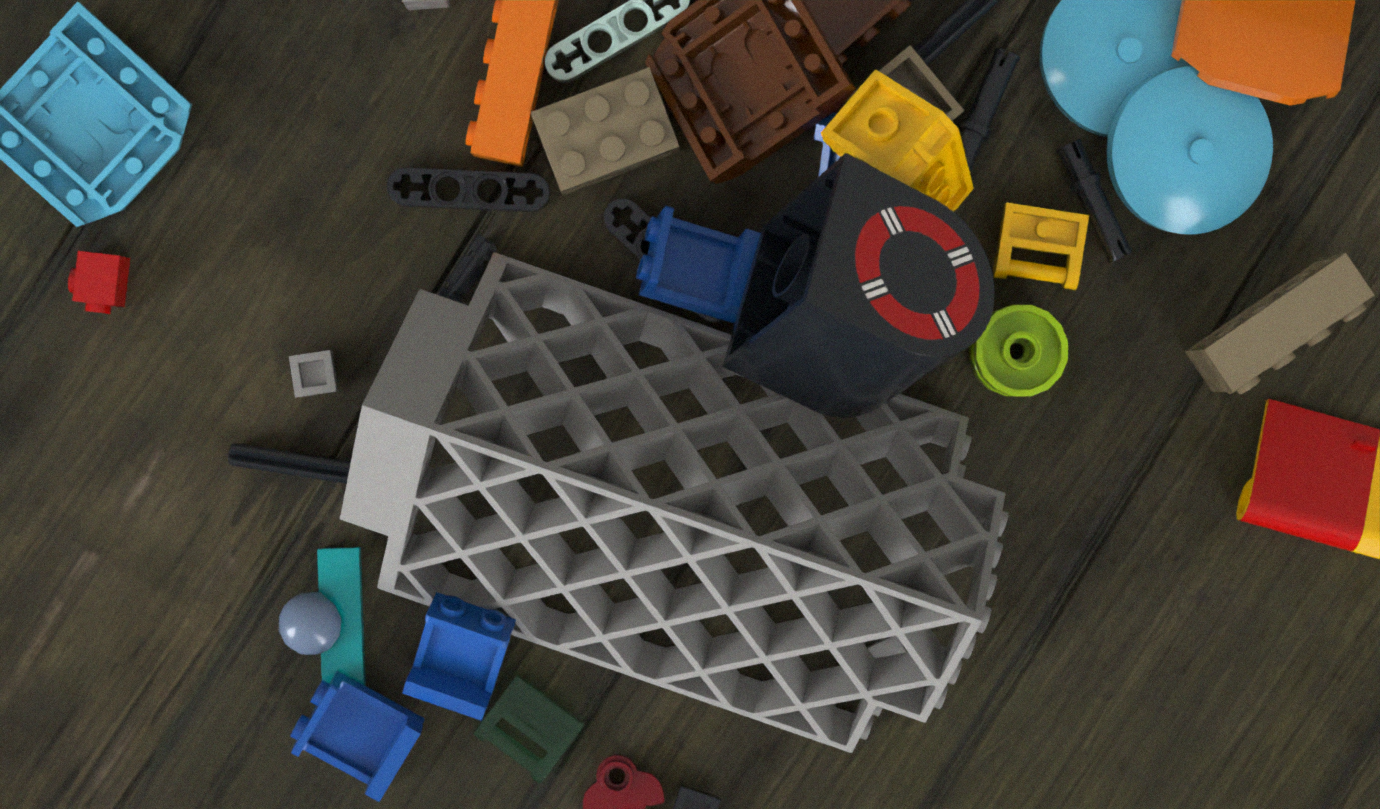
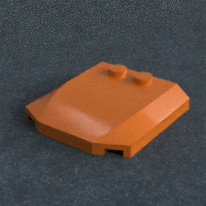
[1171,0,1355,106]

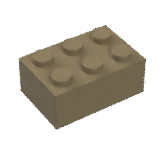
[531,67,679,196]

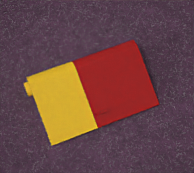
[1237,399,1380,559]

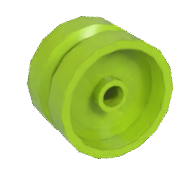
[969,305,1068,396]

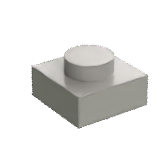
[289,350,339,398]

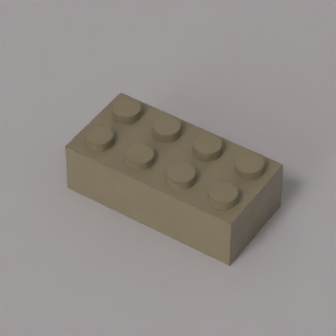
[1185,253,1375,394]

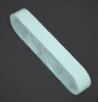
[545,0,690,83]

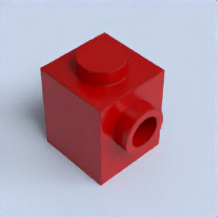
[68,251,130,314]

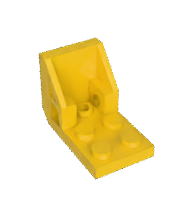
[821,69,974,212]

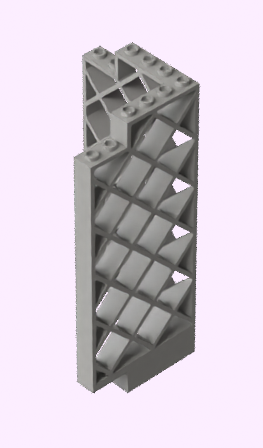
[340,252,1008,753]

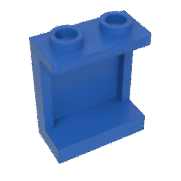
[636,206,761,323]
[402,592,516,721]
[290,671,425,802]

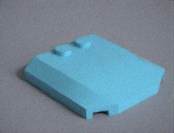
[0,1,192,227]

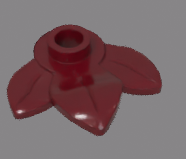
[583,755,664,809]

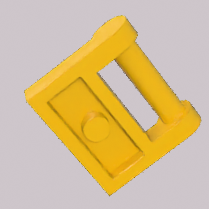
[993,202,1089,290]

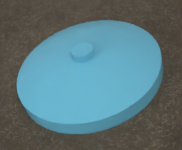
[1039,0,1191,138]
[1107,66,1273,234]

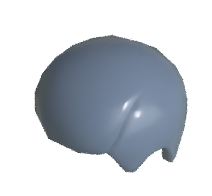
[279,592,342,655]

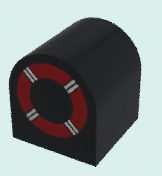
[722,153,995,418]

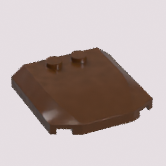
[645,0,856,184]

